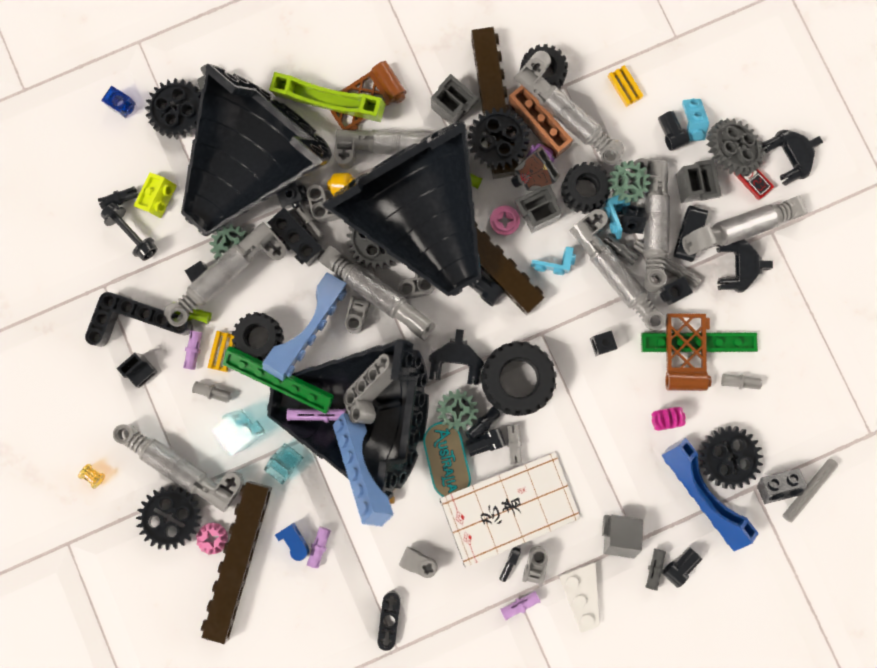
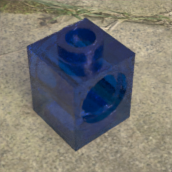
[101,85,136,118]

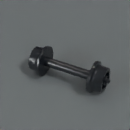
[101,203,158,261]

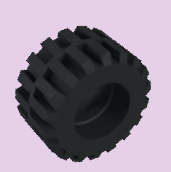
[520,44,568,90]
[561,162,612,214]
[232,312,284,361]

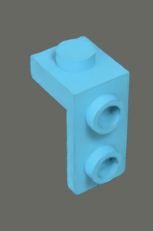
[682,98,709,141]
[603,193,631,239]
[531,247,576,275]

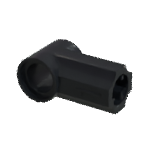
[658,111,690,151]
[468,274,505,307]
[465,427,506,457]
[663,547,702,588]

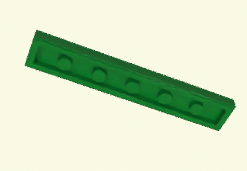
[641,333,758,352]
[222,346,334,414]

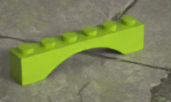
[269,72,386,123]

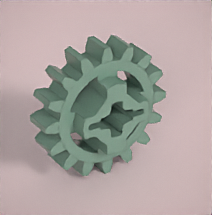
[608,160,651,203]
[209,224,248,260]
[436,389,479,432]

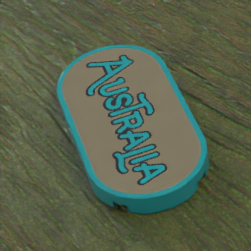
[423,422,471,497]

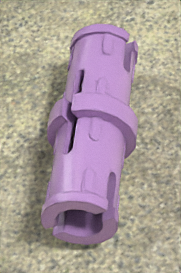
[183,330,203,370]
[306,527,331,569]
[500,591,541,621]

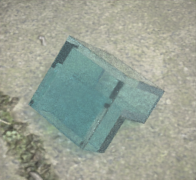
[264,443,304,485]

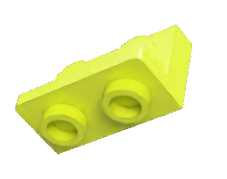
[133,173,177,218]

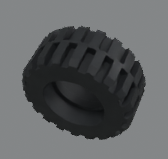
[481,341,557,416]

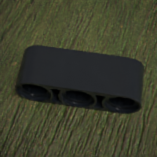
[673,205,708,262]

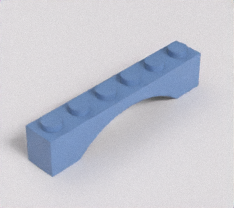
[263,272,347,381]
[333,413,394,527]

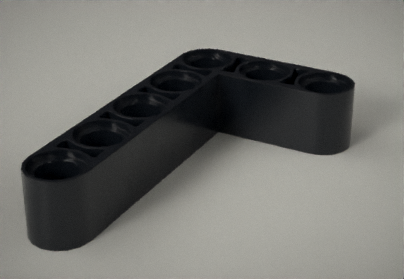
[85,292,193,347]

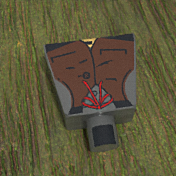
[511,145,560,192]

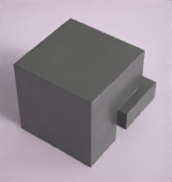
[431,74,479,126]
[676,159,722,203]
[514,185,562,233]
[602,515,643,559]

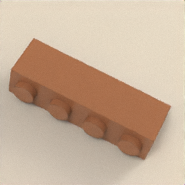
[508,85,573,158]

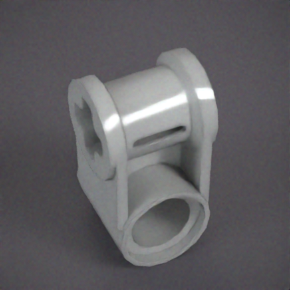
[345,296,371,334]
[522,546,548,587]
[399,547,438,578]

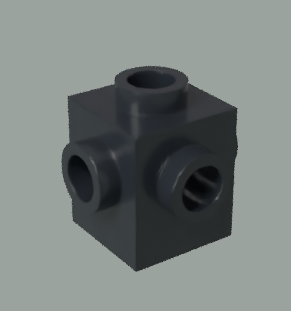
[277,182,308,209]
[617,205,647,234]

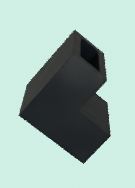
[116,352,158,388]

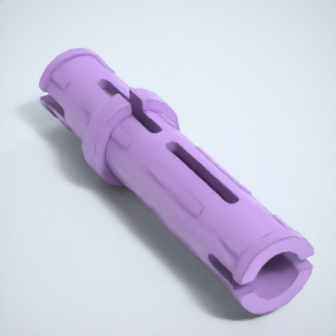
[287,408,347,423]

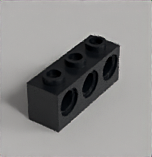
[267,207,325,267]

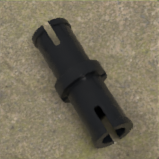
[98,186,138,210]
[465,407,501,441]

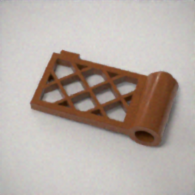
[330,61,406,131]
[665,313,712,391]

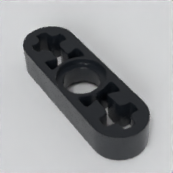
[377,591,401,651]

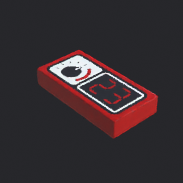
[733,169,774,201]

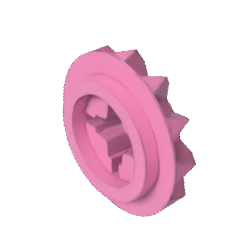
[490,205,520,236]
[196,523,228,555]

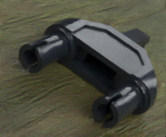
[761,130,823,186]
[716,239,773,293]
[428,329,484,385]

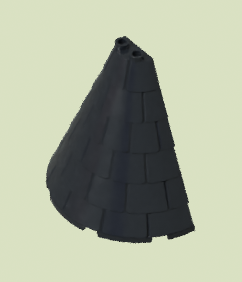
[181,64,332,237]
[322,121,482,296]
[267,339,429,499]

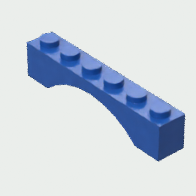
[661,438,759,552]

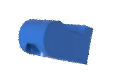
[275,523,309,561]

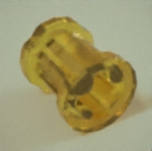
[78,464,105,489]

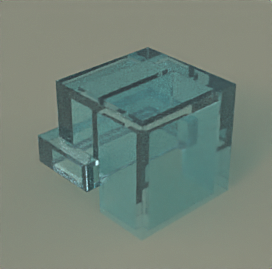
[213,409,266,456]

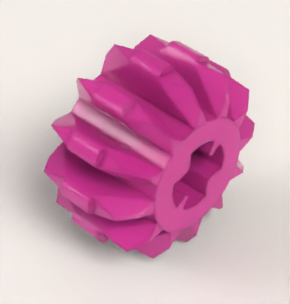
[651,407,686,431]

